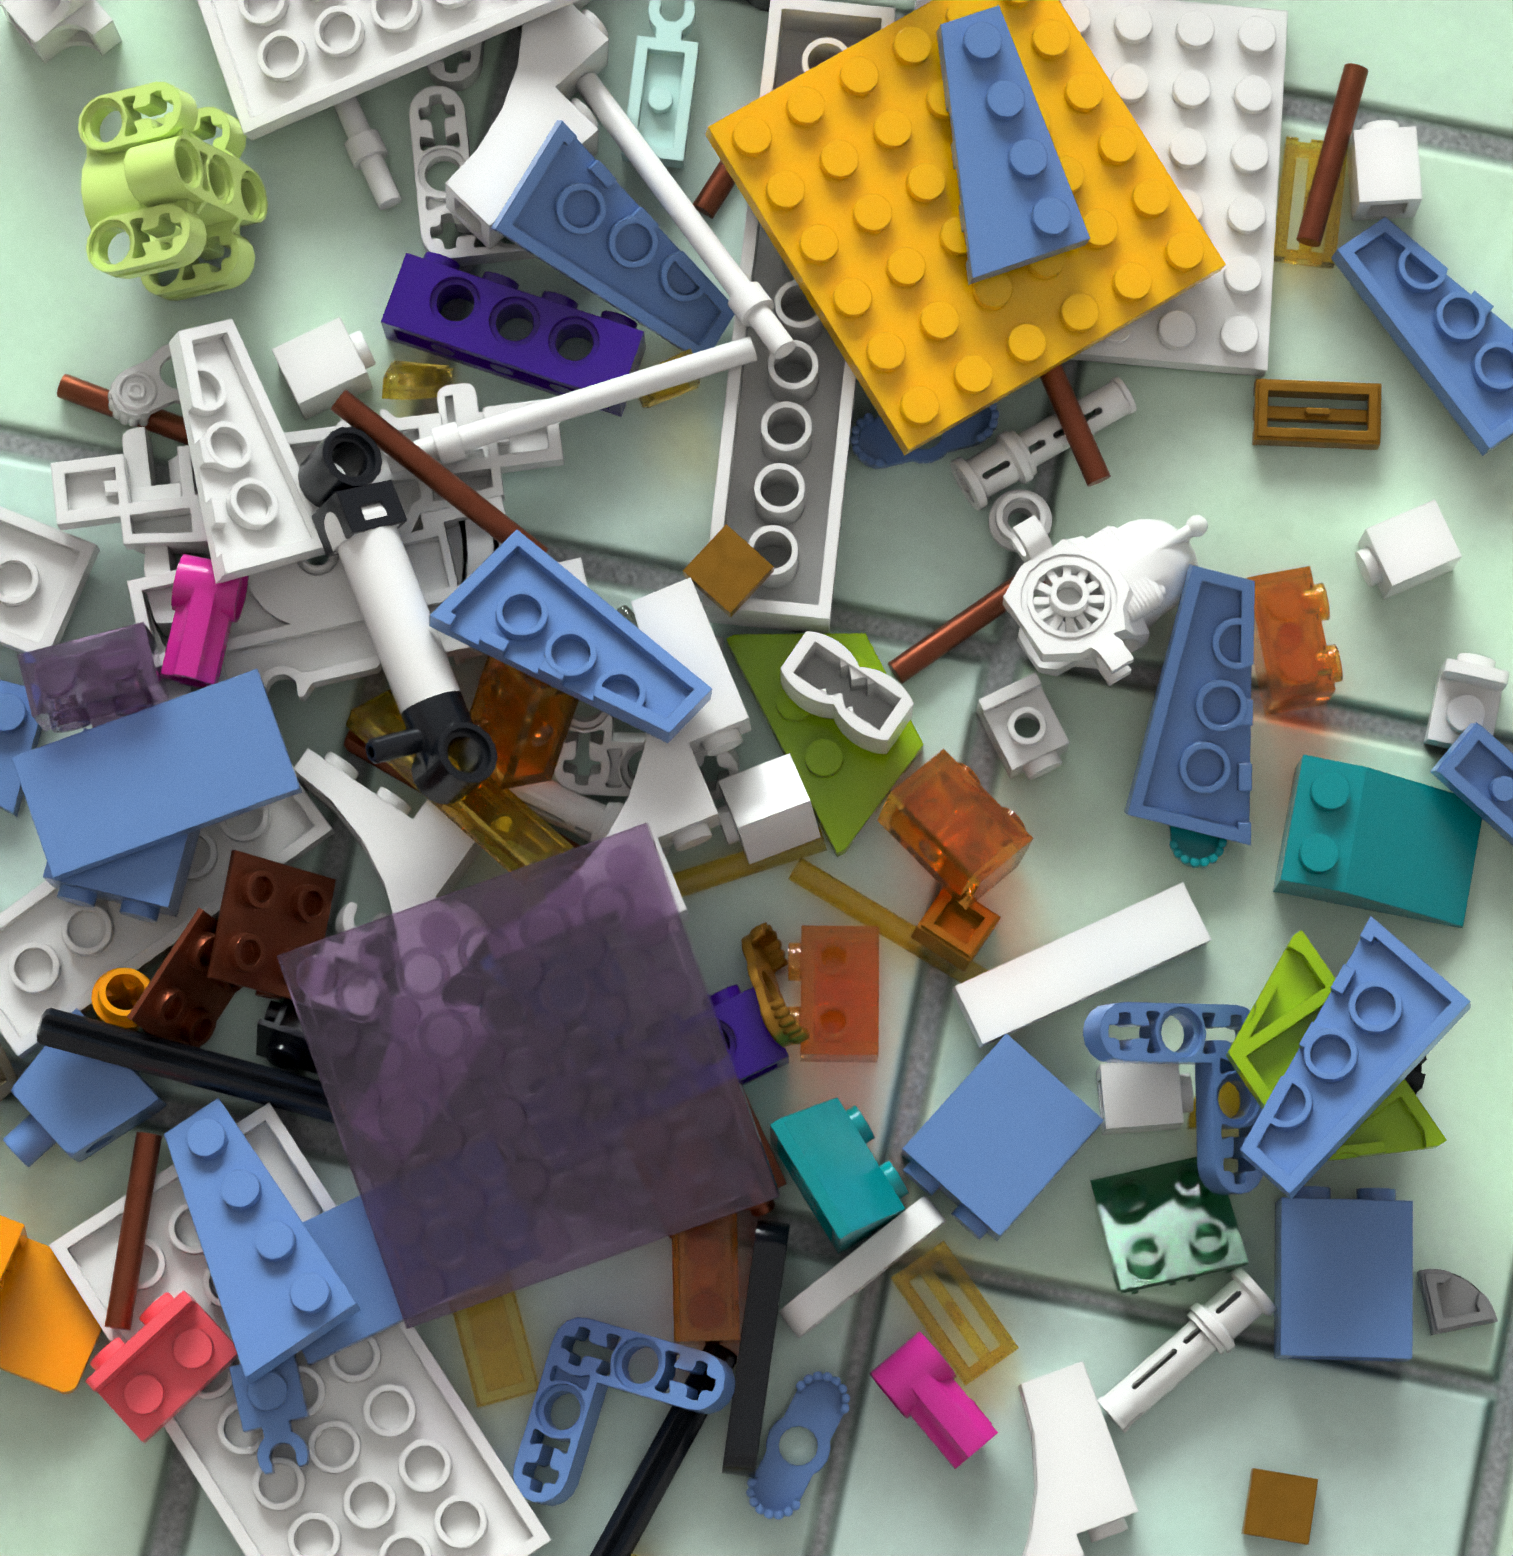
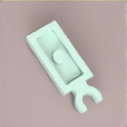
[621,0,699,169]

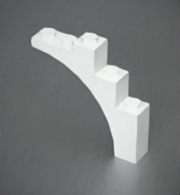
[445,0,609,250]
[486,577,752,972]
[294,748,499,1169]
[1018,1361,1139,1556]

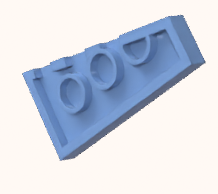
[491,120,735,355]

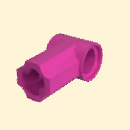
[160,554,249,688]
[869,1331,998,1469]

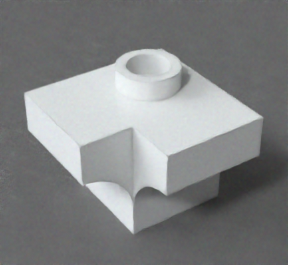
[0,0,122,63]

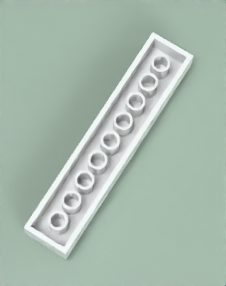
[702,0,896,634]

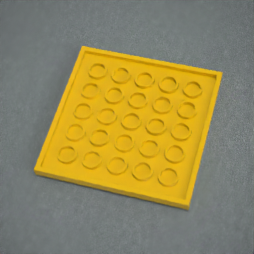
[705,0,1226,456]

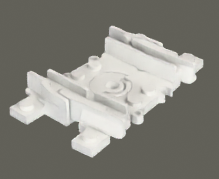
[50,383,588,728]

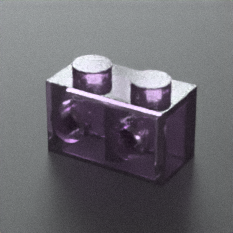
[17,622,170,733]

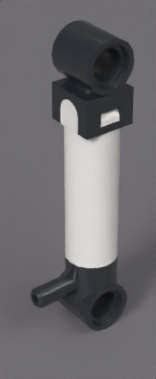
[298,427,498,804]

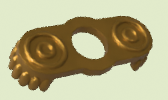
[741,922,810,1048]

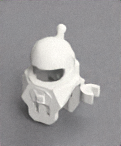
[1002,515,1208,686]

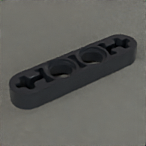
[722,1220,790,1478]

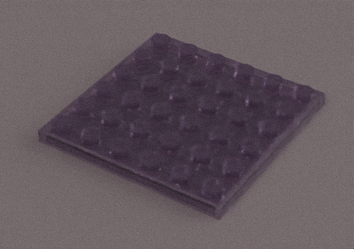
[277,823,781,1329]

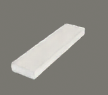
[952,882,1212,1048]

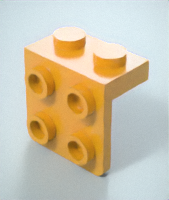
[0,1215,102,1394]

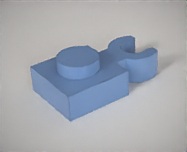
[229,1354,310,1475]

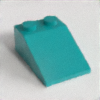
[1273,755,1482,928]
[770,1097,909,1254]

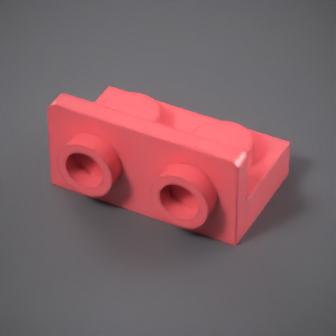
[85,1291,238,1443]

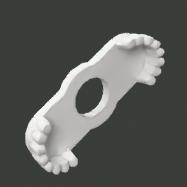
[108,340,248,427]

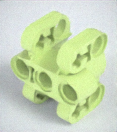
[78,82,268,301]

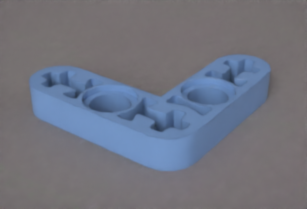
[1083,1002,1263,1195]
[513,1317,736,1506]

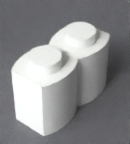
[780,631,914,754]

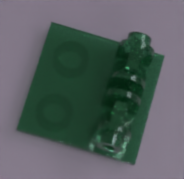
[1090,1157,1249,1295]

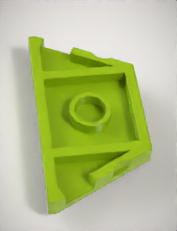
[726,633,924,857]
[1225,930,1447,1161]

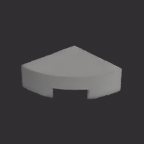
[1417,1269,1498,1335]

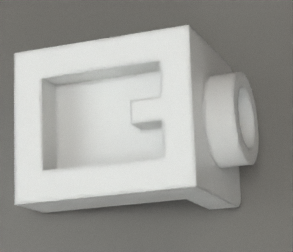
[1424,653,1509,749]

